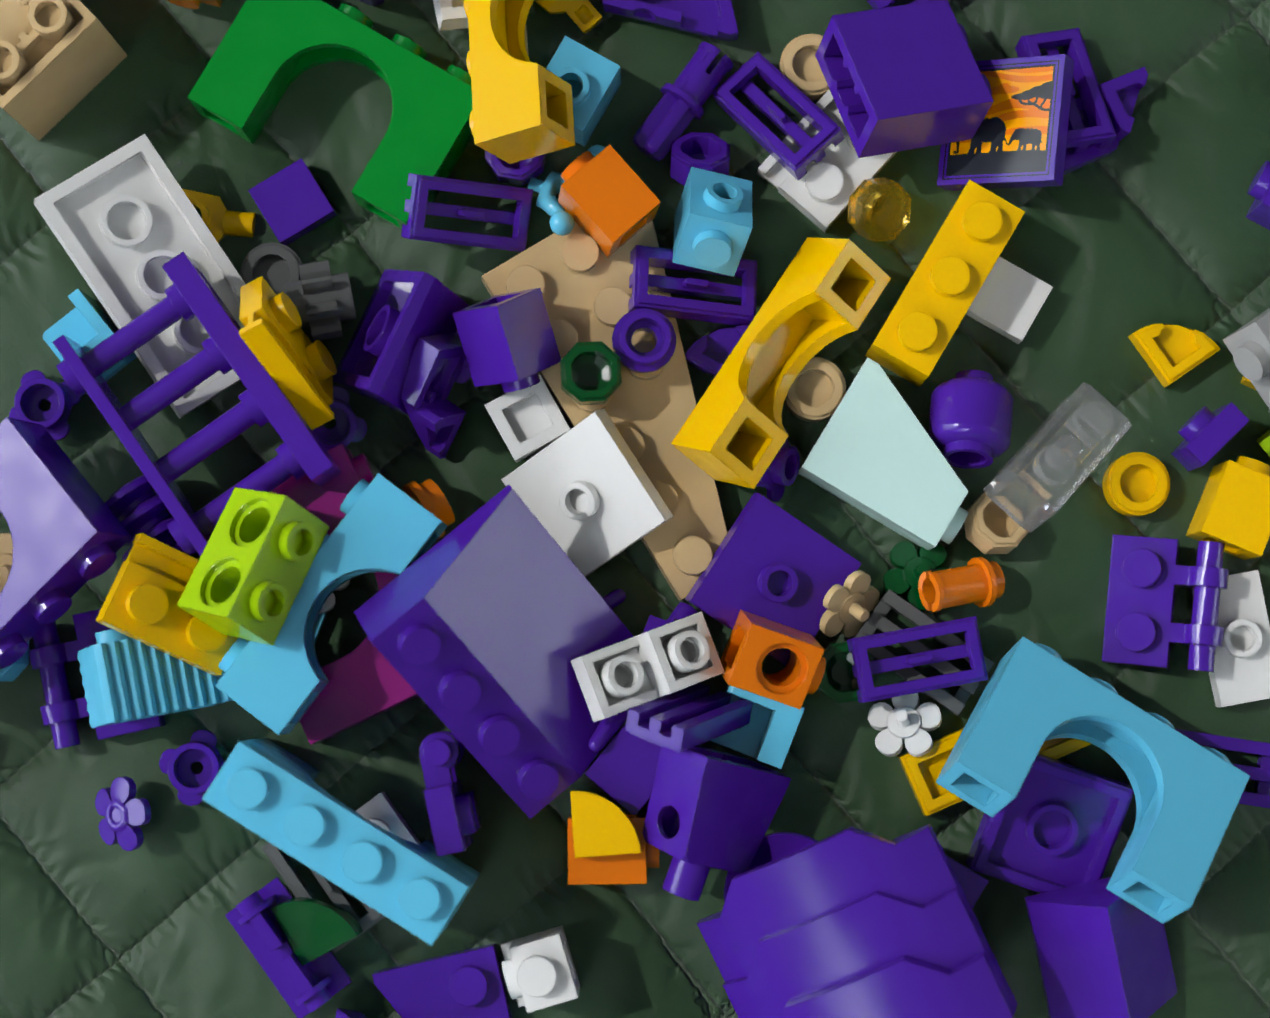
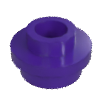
[612,308,676,373]

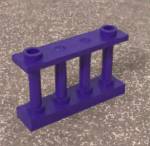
[52,252,342,556]

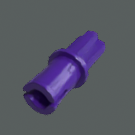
[633,42,734,161]

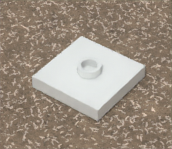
[501,409,674,577]

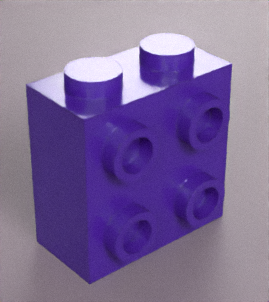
[815,0,994,158]

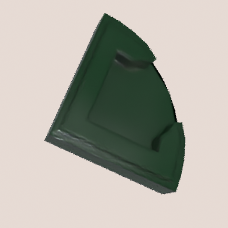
[271,897,363,966]

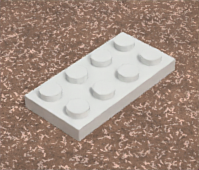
[34,134,246,419]

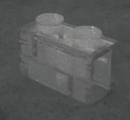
[983,382,1132,533]

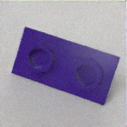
[225,877,352,1018]

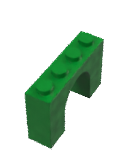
[187,0,473,230]

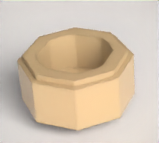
[964,490,1030,554]

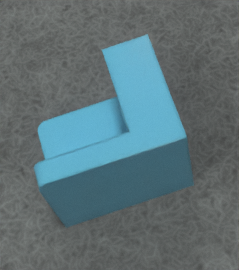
[43,288,137,394]
[711,685,805,769]

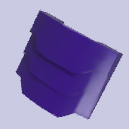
[697,824,1018,1018]

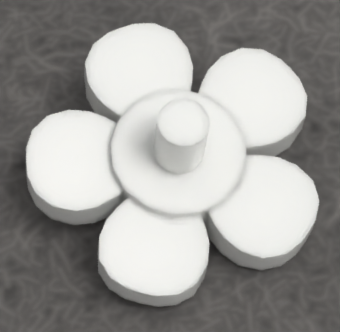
[868,693,942,757]

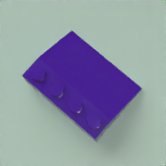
[354,485,634,819]

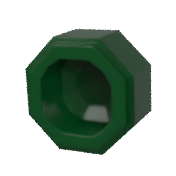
[560,341,622,405]
[817,642,877,703]

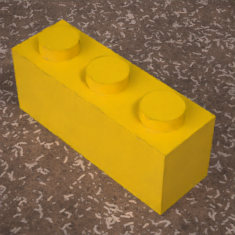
[865,179,1025,387]

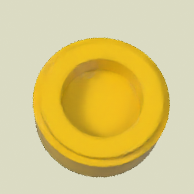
[1102,452,1170,517]

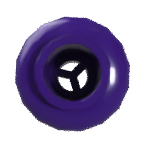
[928,370,1013,469]

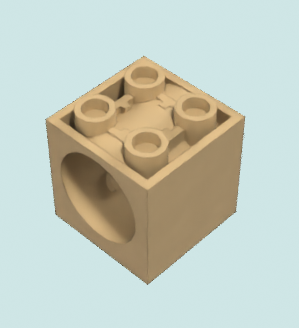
[0,0,128,141]

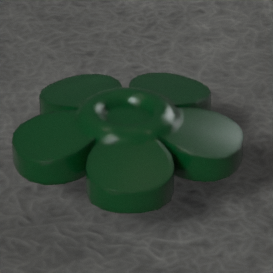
[883,541,948,612]

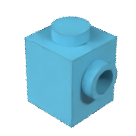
[546,36,621,147]
[673,167,753,277]

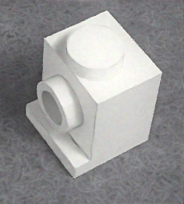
[500,925,580,1013]

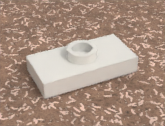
[1191,570,1270,707]

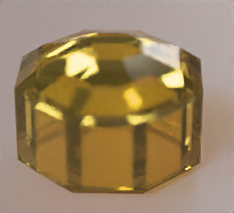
[847,177,912,242]

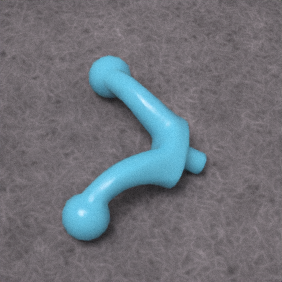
[528,145,605,236]

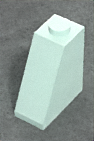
[798,357,969,550]

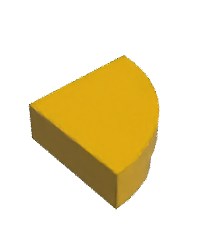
[1128,324,1221,388]
[570,790,641,858]

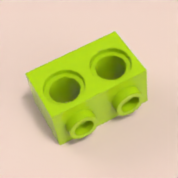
[177,487,330,646]

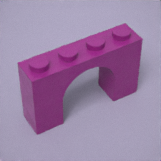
[270,444,419,745]

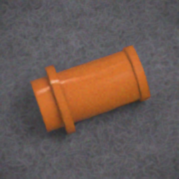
[918,557,1005,612]

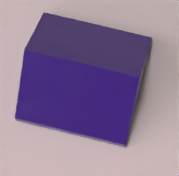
[332,269,469,415]
[1025,877,1177,1018]

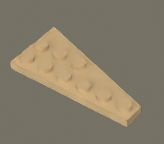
[482,220,727,601]

